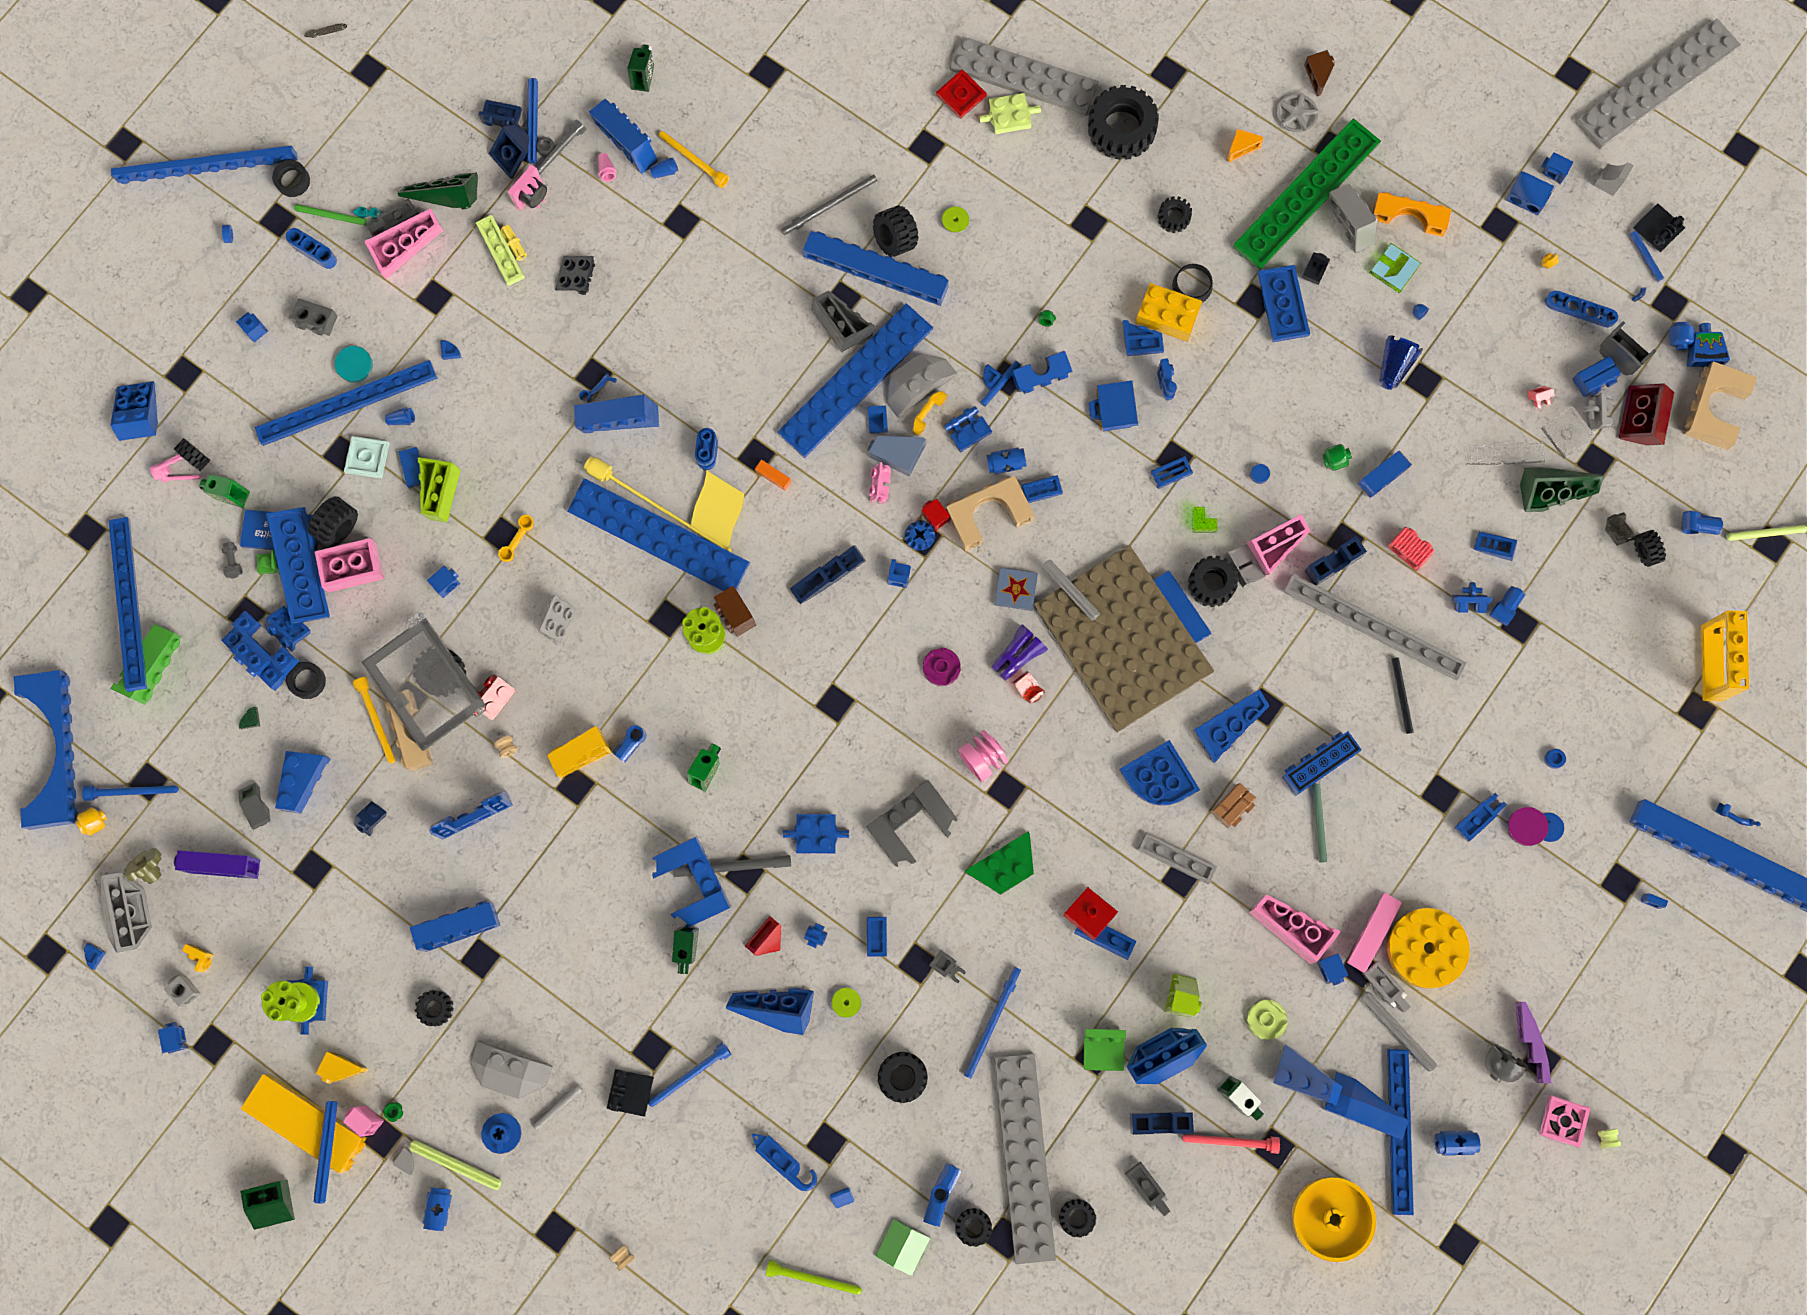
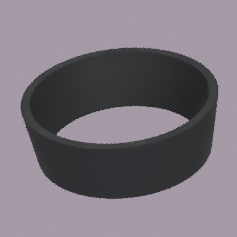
[1172,264,1213,303]

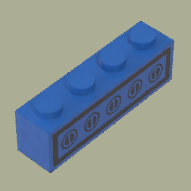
[1282,731,1362,796]

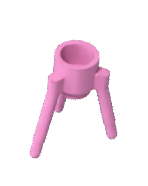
[150,454,201,482]

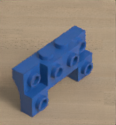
[221,611,299,691]

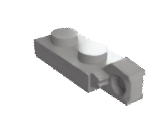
[1362,961,1411,1012]

